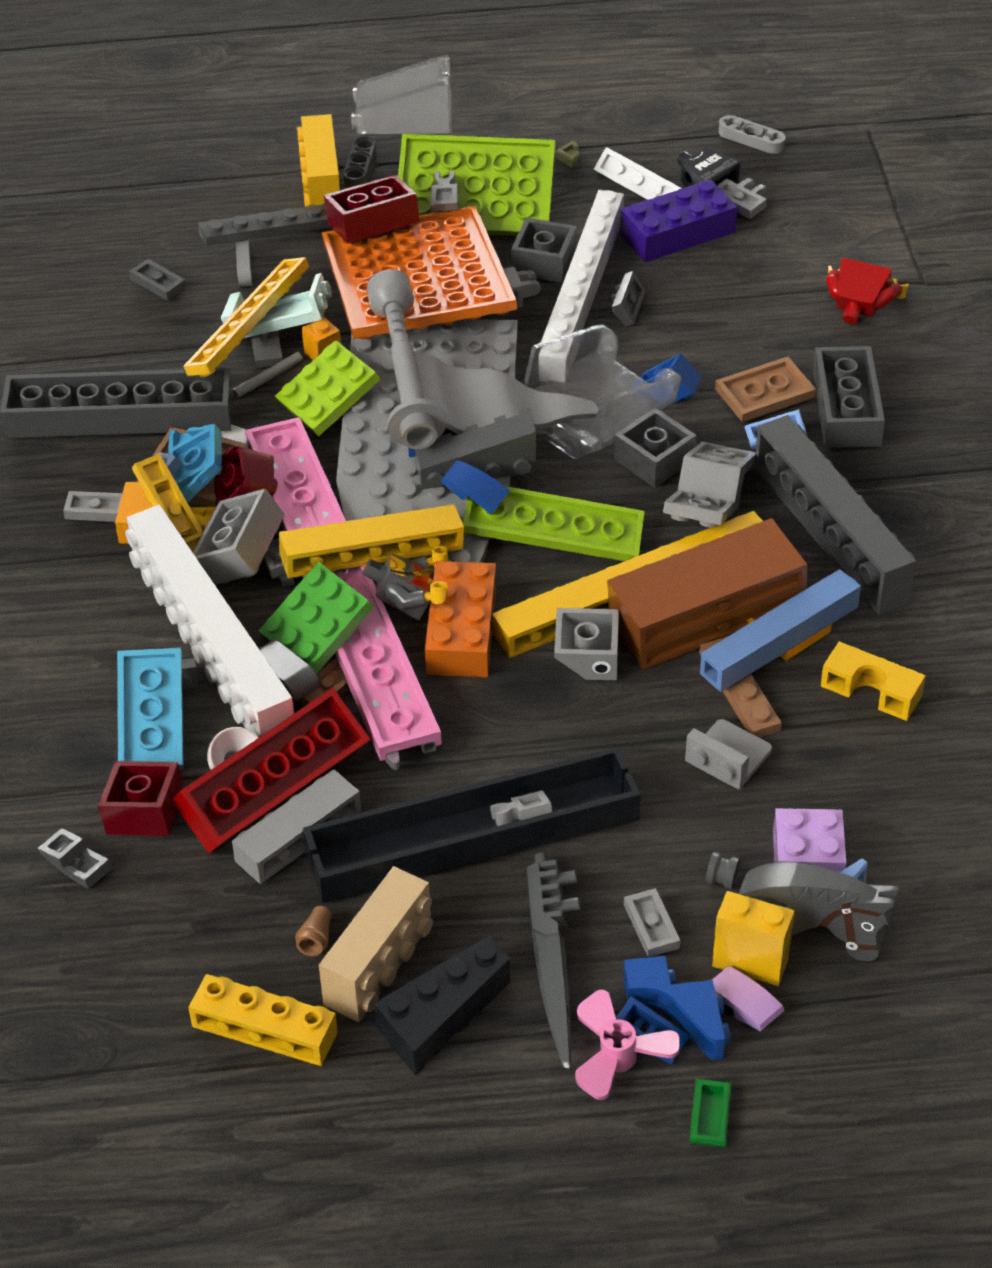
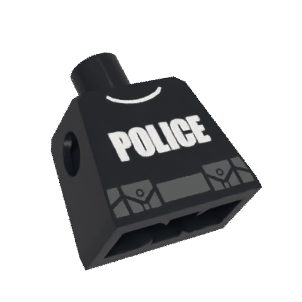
[678,148,740,187]

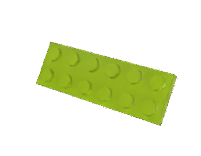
[463,486,644,561]

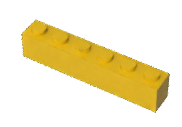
[279,504,464,578]

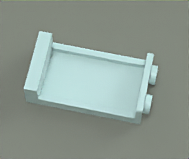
[221,273,332,338]

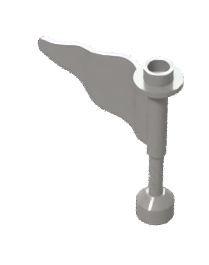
[367,269,598,449]

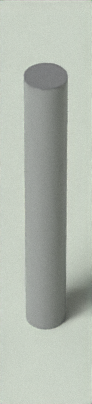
[233,352,303,399]

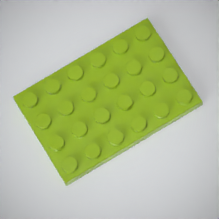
[398,134,555,236]

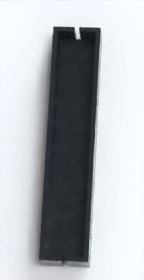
[303,747,641,903]

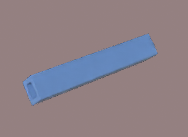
[700,569,861,692]

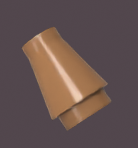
[295,906,332,956]

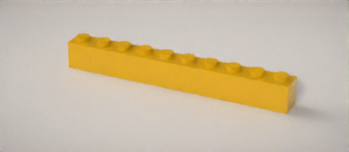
[492,511,762,658]

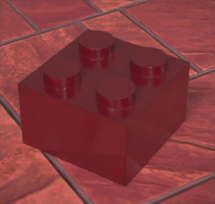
[98,761,185,836]

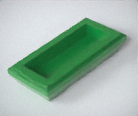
[689,1078,732,1147]

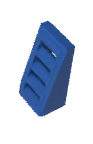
[616,996,690,1064]

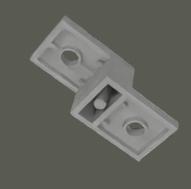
[663,442,755,527]

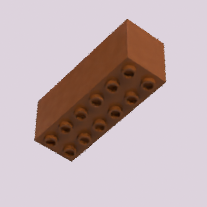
[607,518,807,670]

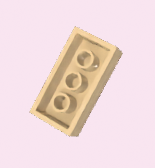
[319,866,433,1022]

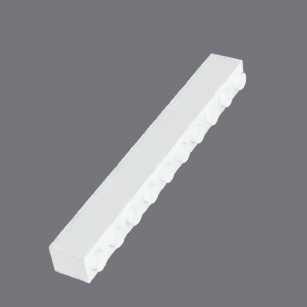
[536,190,624,383]

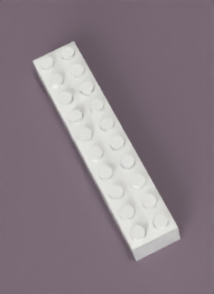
[125,505,294,737]

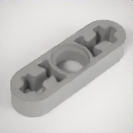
[718,115,786,154]
[236,240,252,287]

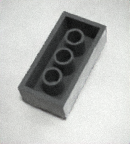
[813,346,885,448]

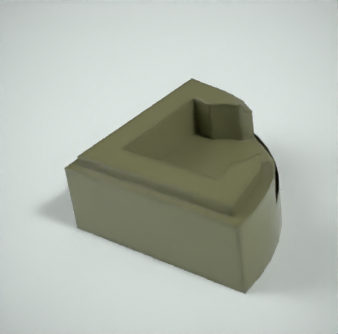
[555,141,580,169]

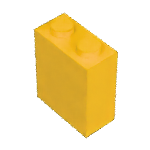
[712,891,794,987]

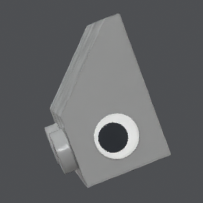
[554,608,619,680]

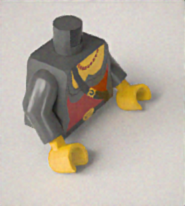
[363,545,449,620]

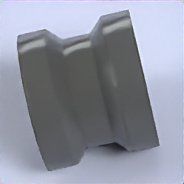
[705,851,740,890]

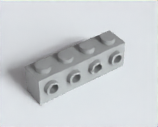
[232,769,361,884]

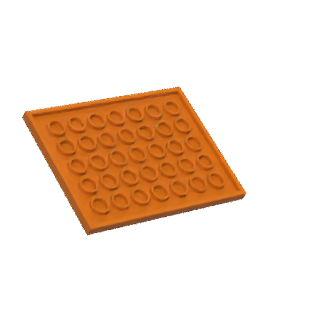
[322,205,517,339]

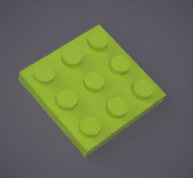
[275,340,381,436]

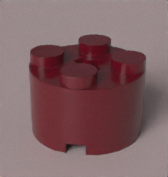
[214,446,278,501]

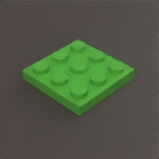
[259,561,375,675]

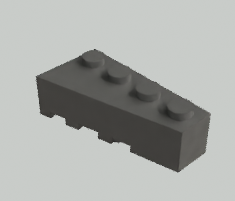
[415,407,536,490]

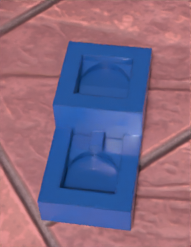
[440,460,510,514]

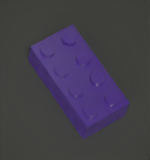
[620,179,737,262]

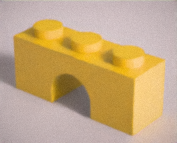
[821,641,926,721]

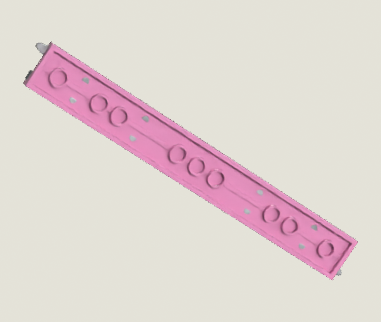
[245,417,442,770]

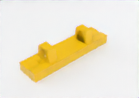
[132,453,203,553]

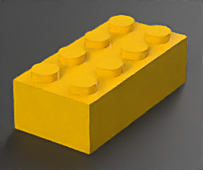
[297,114,340,207]

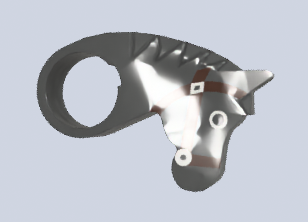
[738,862,899,961]

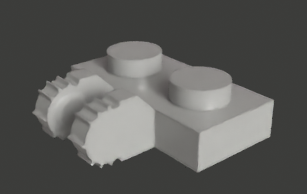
[717,178,767,219]

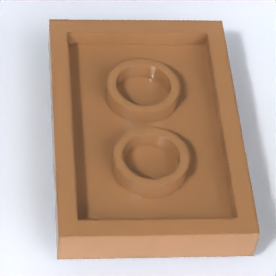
[715,357,816,422]

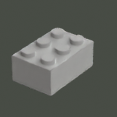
[193,489,285,585]

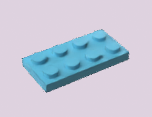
[117,648,184,770]

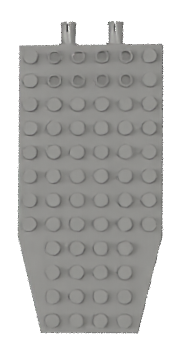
[336,319,517,570]

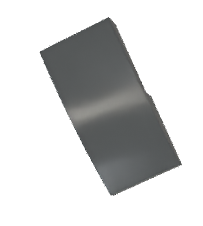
[38,828,113,889]

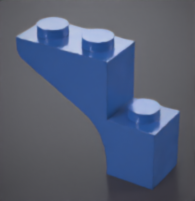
[623,956,730,1060]

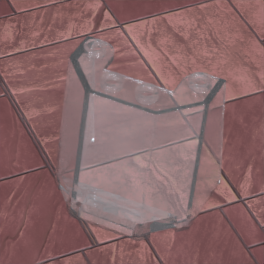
[352,55,452,134]
[523,324,682,459]

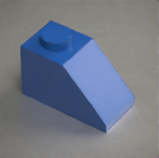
[633,353,702,404]

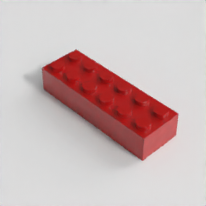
[171,688,371,854]

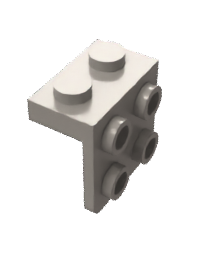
[685,719,772,790]

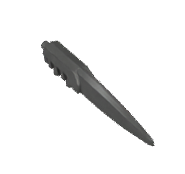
[526,852,581,1068]

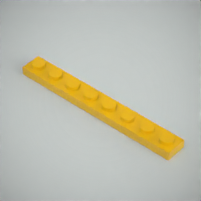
[184,257,309,377]

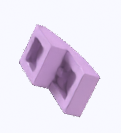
[712,966,784,1031]

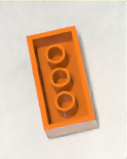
[425,561,496,677]

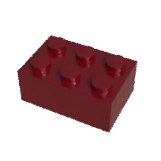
[324,174,420,244]

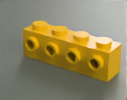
[188,974,338,1066]

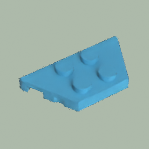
[168,424,222,503]

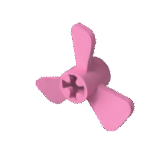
[575,990,679,1100]

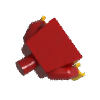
[826,258,909,324]

